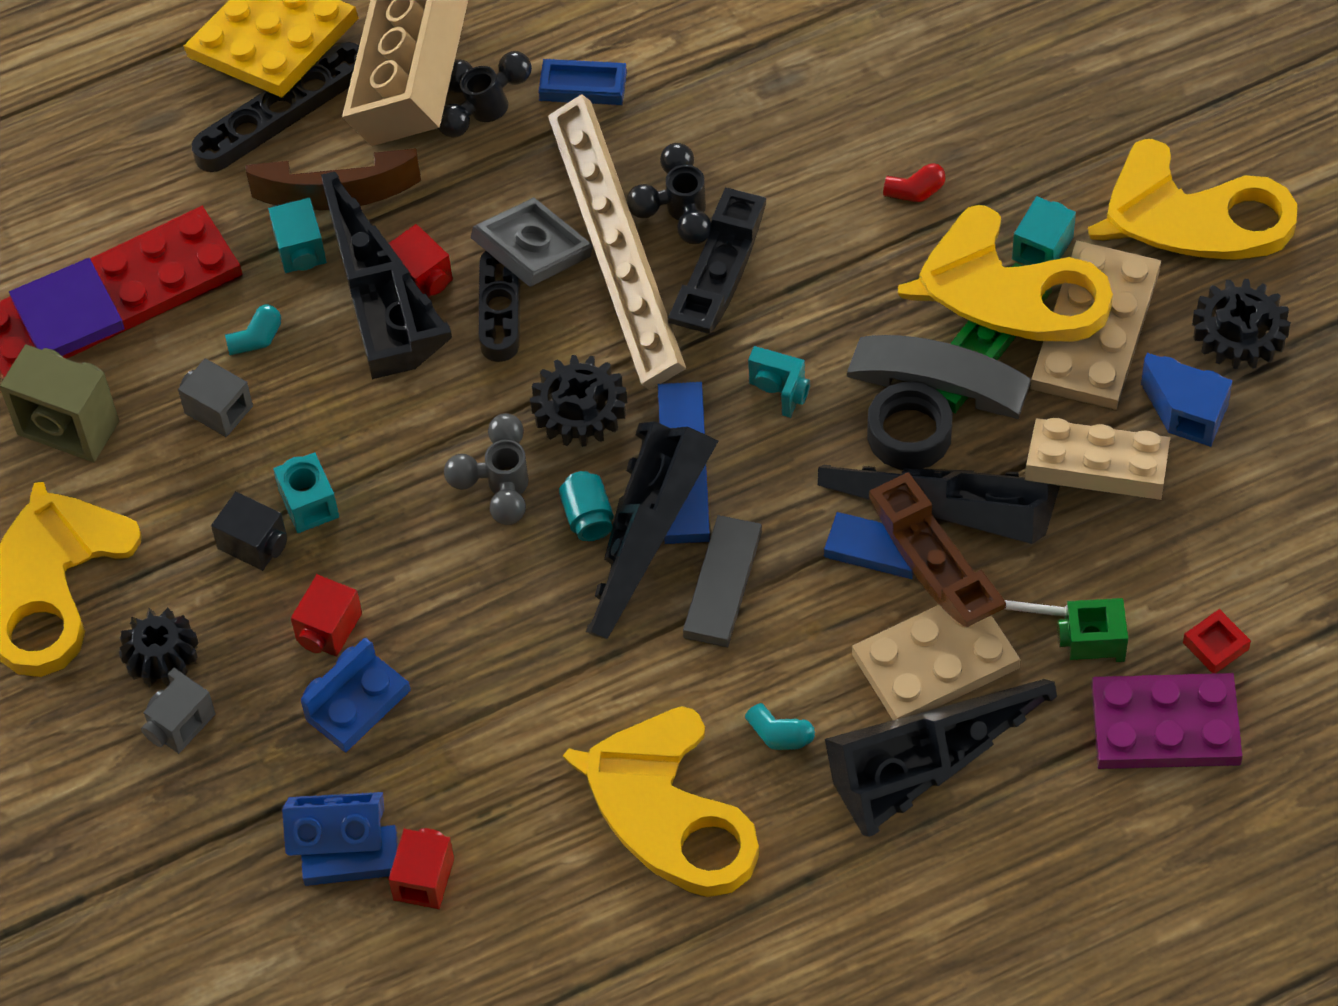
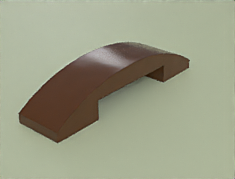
[246,148,421,211]
[869,472,1006,628]

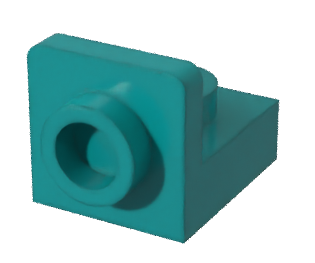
[748,346,810,418]

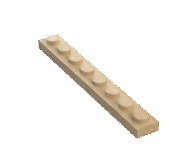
[548,94,686,390]

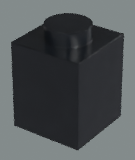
[211,491,287,571]

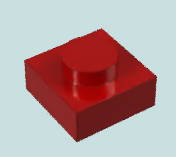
[1183,609,1251,674]

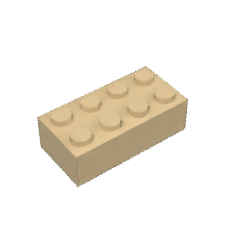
[342,0,468,146]

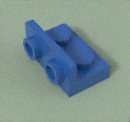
[301,638,411,753]
[282,792,384,856]

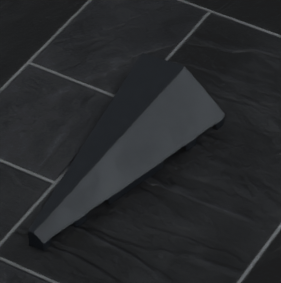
[321,172,452,380]
[586,421,718,639]
[817,465,1060,544]
[825,679,1057,837]

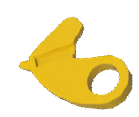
[1088,139,1298,260]
[898,205,1113,342]
[0,482,142,677]
[563,706,759,897]

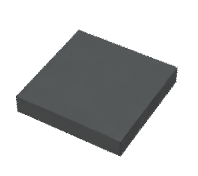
[470,197,593,287]

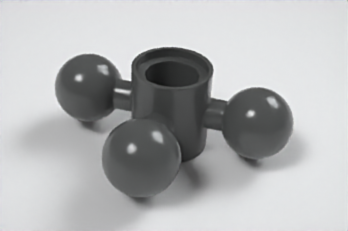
[444,413,529,525]

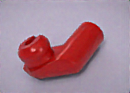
[883,163,945,202]

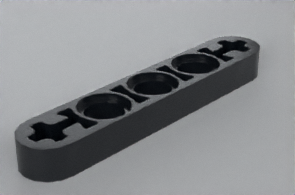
[192,42,359,172]

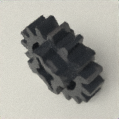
[1192,279,1291,369]
[530,355,628,447]

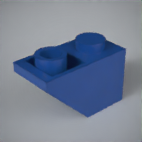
[1141,353,1233,447]

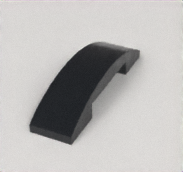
[668,187,766,334]

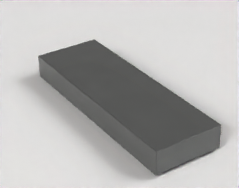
[683,515,762,648]

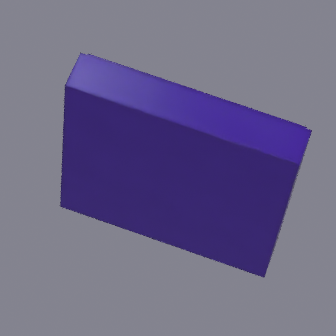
[9,258,125,356]

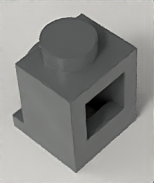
[141,668,216,754]

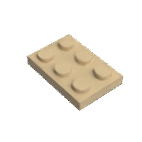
[1024,418,1170,500]
[852,605,1020,720]

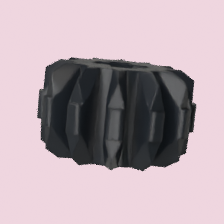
[119,607,199,688]

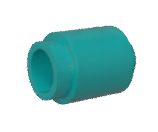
[559,471,614,541]

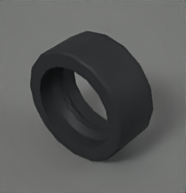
[867,382,952,470]

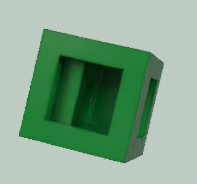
[1057,598,1128,662]

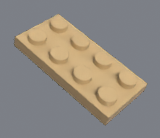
[1030,240,1161,410]

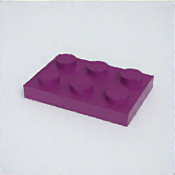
[1091,673,1243,769]

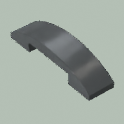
[847,335,1031,419]

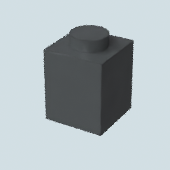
[178,358,253,437]

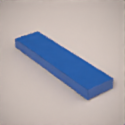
[658,382,710,544]

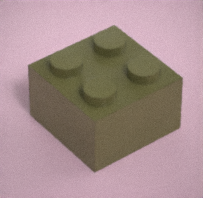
[0,344,120,463]

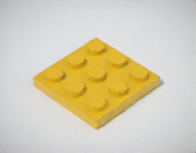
[184,0,359,98]

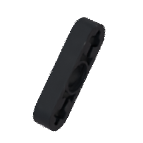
[478,251,520,362]

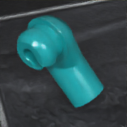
[225,304,281,356]
[745,703,815,750]

